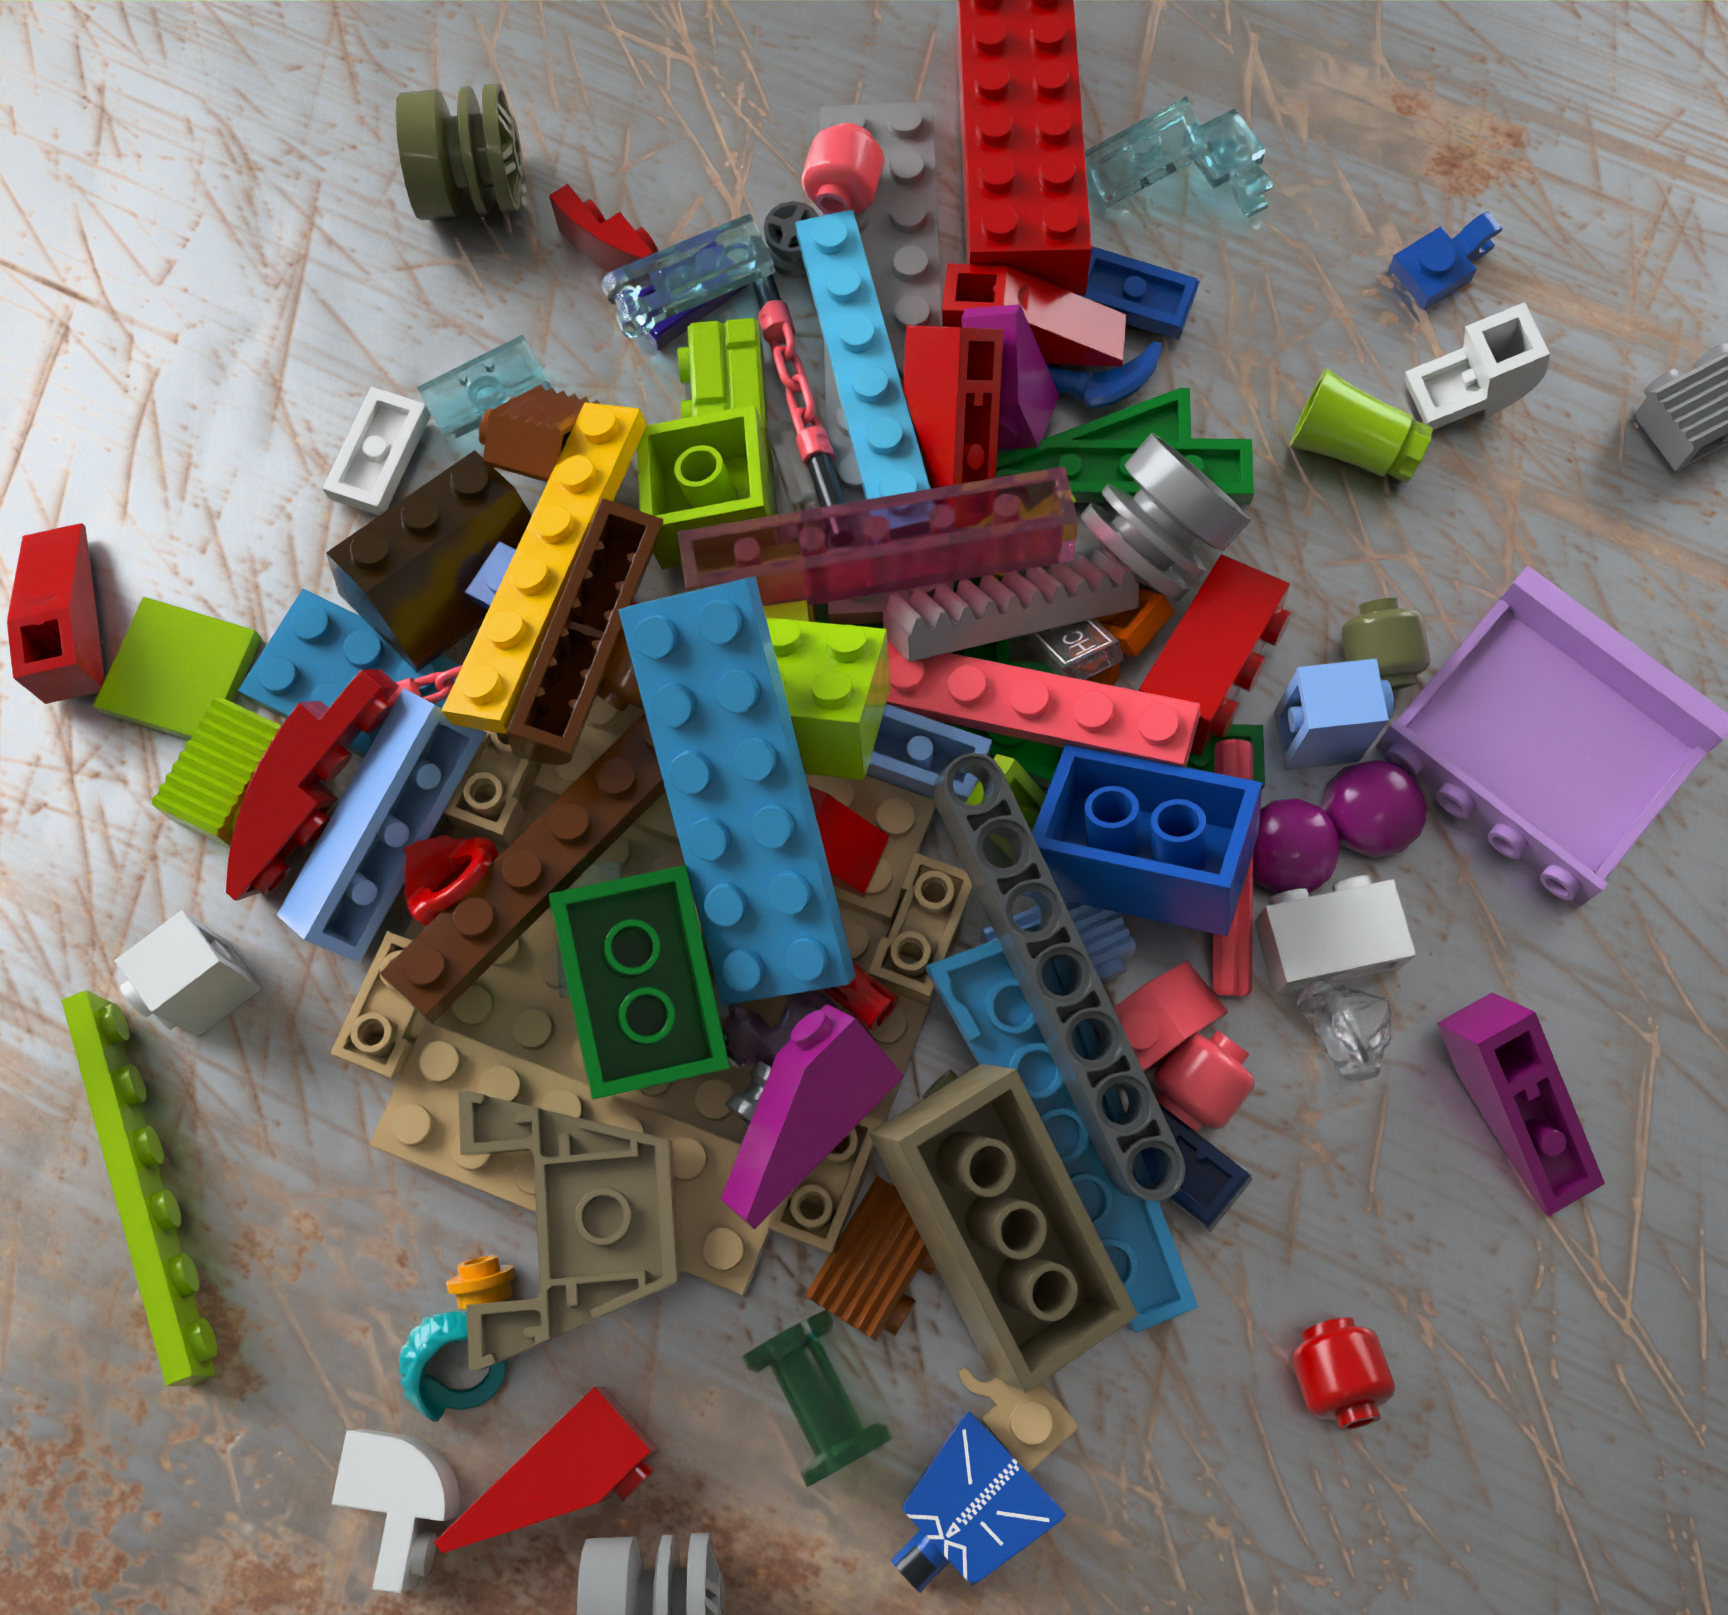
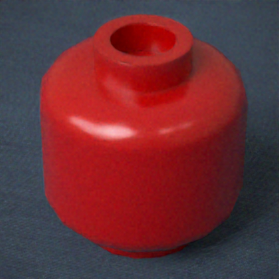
[1291,1317,1395,1430]

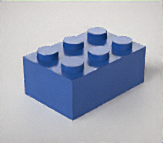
[1032,744,1262,937]

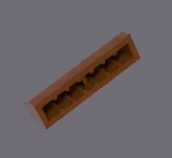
[507,498,663,765]

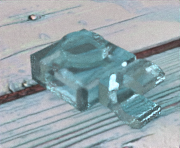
[1183,108,1273,218]

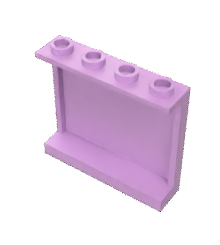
[1375,565,1728,906]

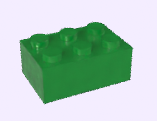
[549,865,730,1100]

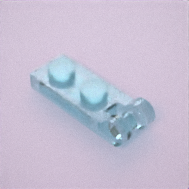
[601,213,776,338]

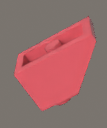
[1093,960,1228,1089]

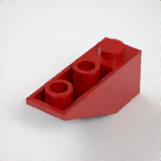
[942,263,1126,367]
[7,523,105,704]

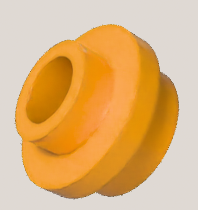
[446,1255,516,1309]

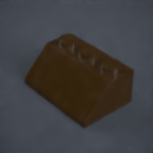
[326,450,532,672]

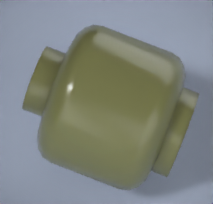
[1341,598,1430,690]

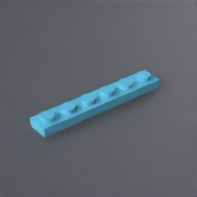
[795,209,937,538]

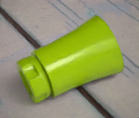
[1289,368,1433,483]

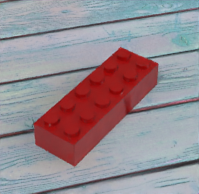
[956,0,1092,295]

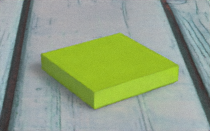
[93,596,262,740]

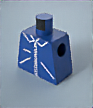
[891,1411,1067,1593]

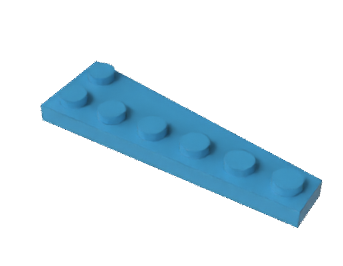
[925,923,1199,1333]

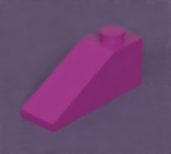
[1436,992,1605,1216]
[720,1004,904,1230]

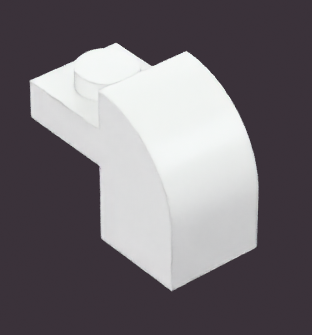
[1405,302,1550,430]
[331,1429,460,1593]

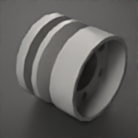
[1081,433,1251,601]
[577,1533,725,1615]

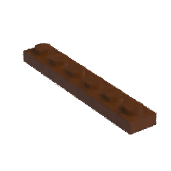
[380,713,666,1024]

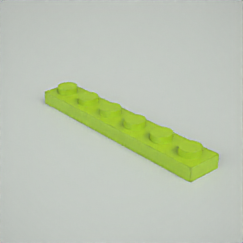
[61,990,218,1386]

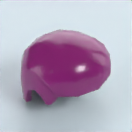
[1321,760,1427,858]
[1253,798,1340,894]

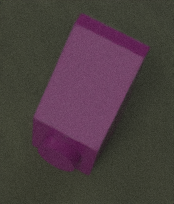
[961,304,1060,449]

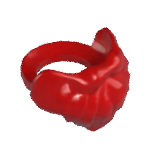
[404,835,499,927]

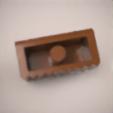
[479,384,600,482]
[805,1176,936,1342]

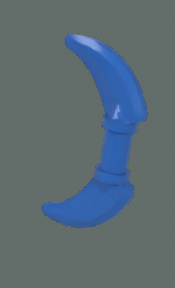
[1046,341,1162,409]

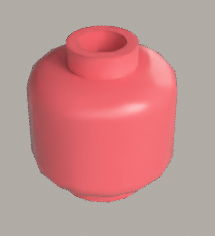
[801,123,885,215]
[1154,1030,1255,1133]

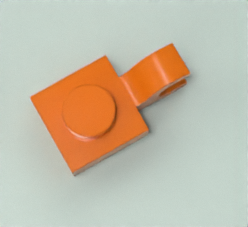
[1069,588,1175,686]

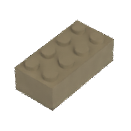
[868,1063,1138,1393]

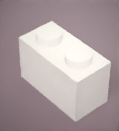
[1254,875,1416,995]
[114,910,263,1037]

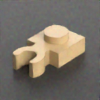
[958,1366,1080,1474]

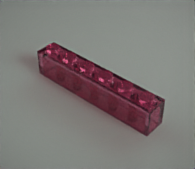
[677,466,1078,606]

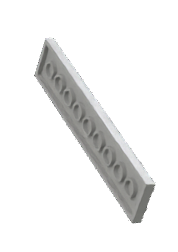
[820,101,954,625]

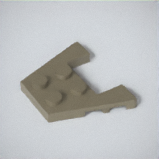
[458,1091,681,1371]

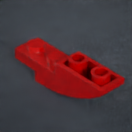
[226,669,399,901]

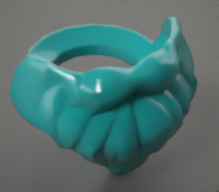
[398,1311,506,1422]

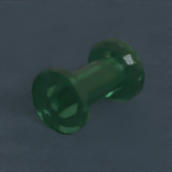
[741,1310,893,1487]

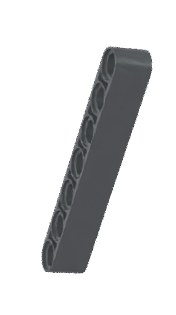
[933,752,1186,1202]

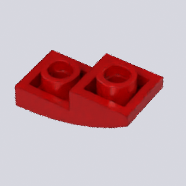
[549,184,660,287]

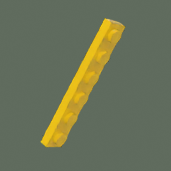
[442,403,647,734]

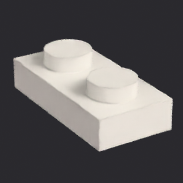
[322,387,431,516]

